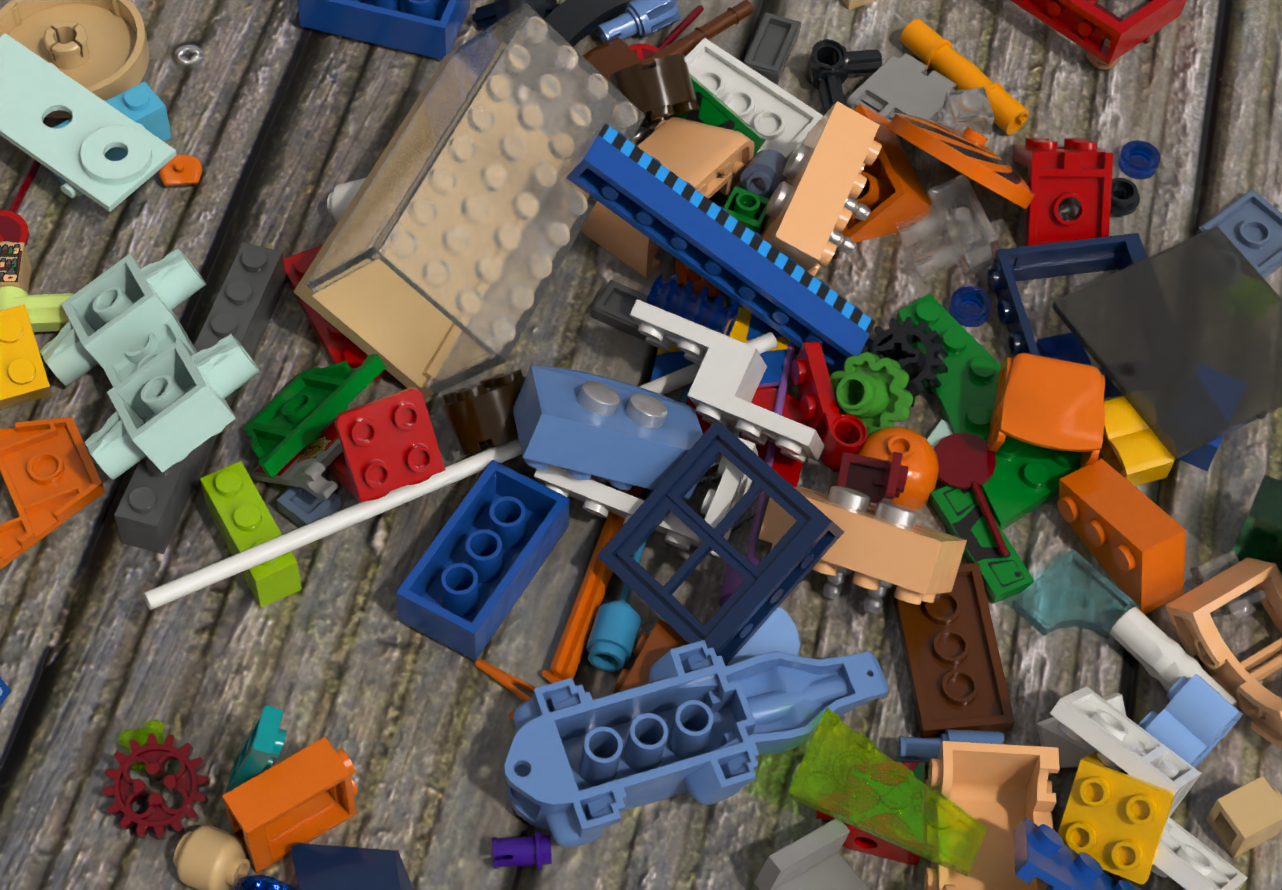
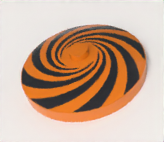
[887,113,1035,209]

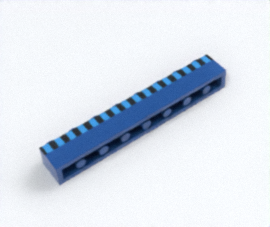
[566,123,875,373]

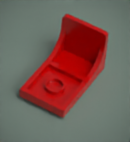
[326,387,445,502]

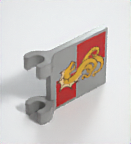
[250,420,343,500]

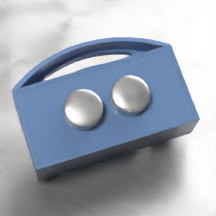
[513,366,703,499]

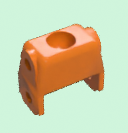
[987,353,1105,468]

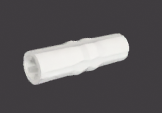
[1110,607,1238,706]

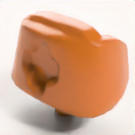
[158,155,202,188]

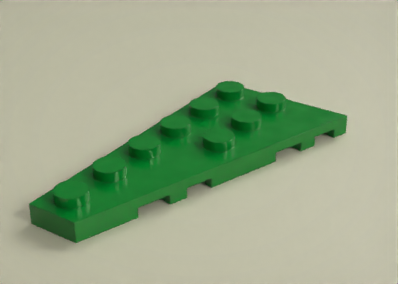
[896,293,1081,530]

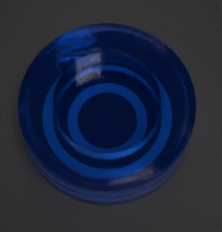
[1118,140,1160,179]
[949,286,992,327]

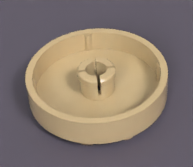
[0,0,149,118]

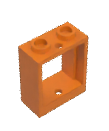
[222,737,358,874]

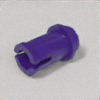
[492,831,552,870]

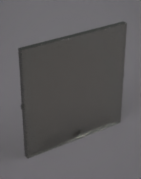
[1052,226,1282,459]

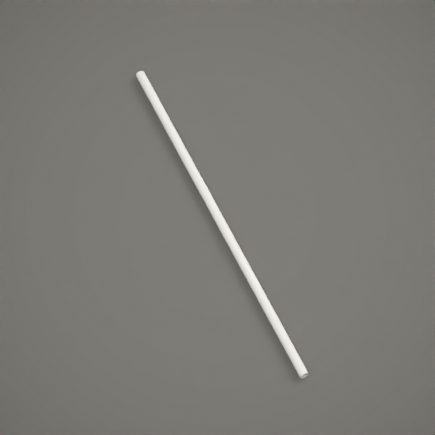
[143,332,777,610]

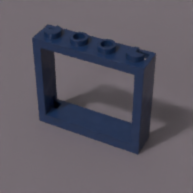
[987,233,1187,398]

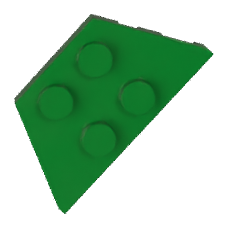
[244,354,386,478]

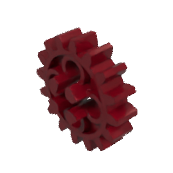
[102,733,210,840]

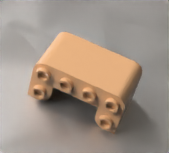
[923,741,1060,890]

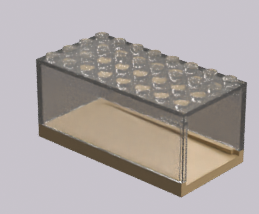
[293,3,645,399]

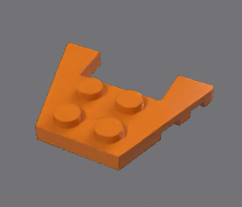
[0,417,105,570]

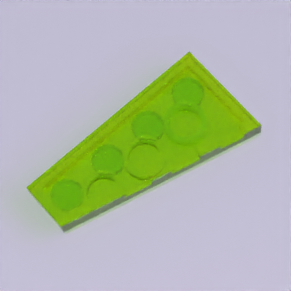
[788,708,987,877]

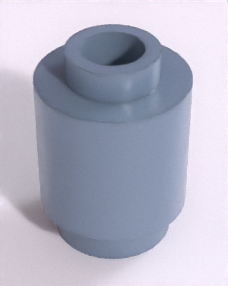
[740,150,787,199]

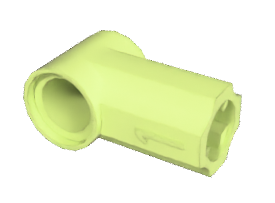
[0,286,74,332]

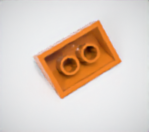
[841,104,932,243]

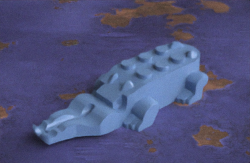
[504,640,888,848]

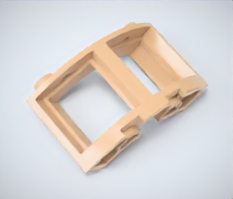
[1165,557,1282,748]

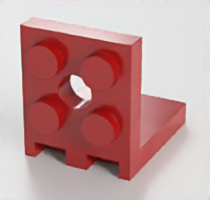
[1013,137,1113,246]

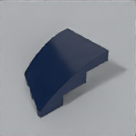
[291,843,414,890]

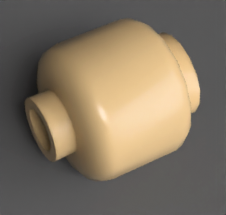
[173,825,250,890]

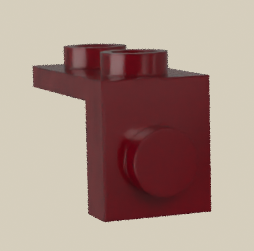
[836,452,908,506]

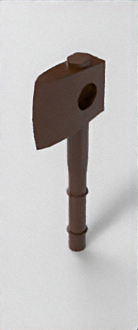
[569,0,753,102]

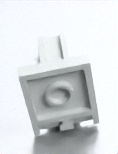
[534,437,758,559]

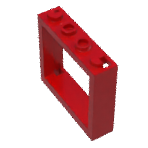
[1010,0,1187,65]

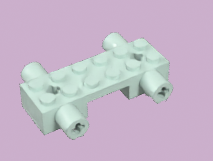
[40,249,260,480]

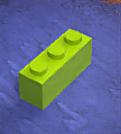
[200,461,302,608]

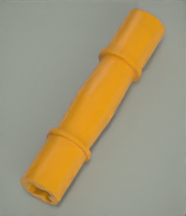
[900,19,1029,135]

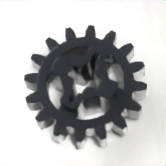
[860,317,949,407]

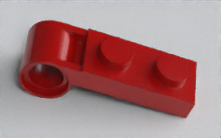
[791,342,868,470]

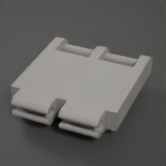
[846,53,957,146]

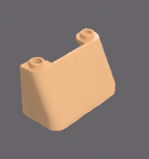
[573,117,755,278]

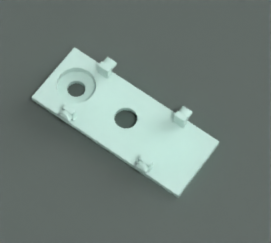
[0,33,177,212]

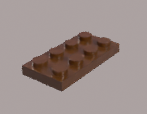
[891,563,1015,738]

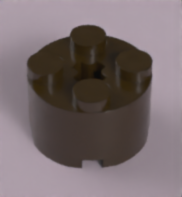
[609,54,700,131]
[442,369,526,455]

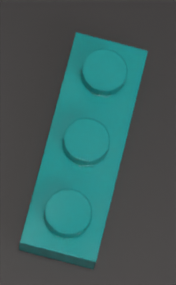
[223,705,287,802]

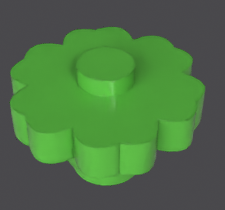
[830,352,913,437]

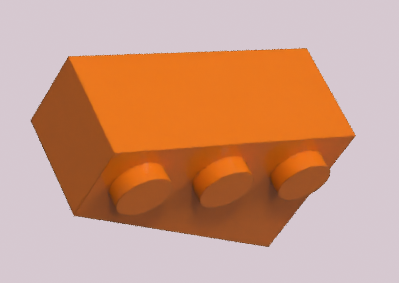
[1057,458,1186,614]

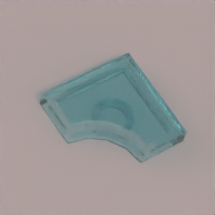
[1011,549,1140,640]

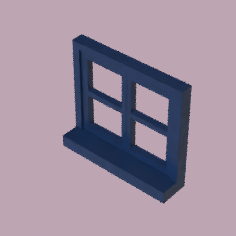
[597,419,844,666]

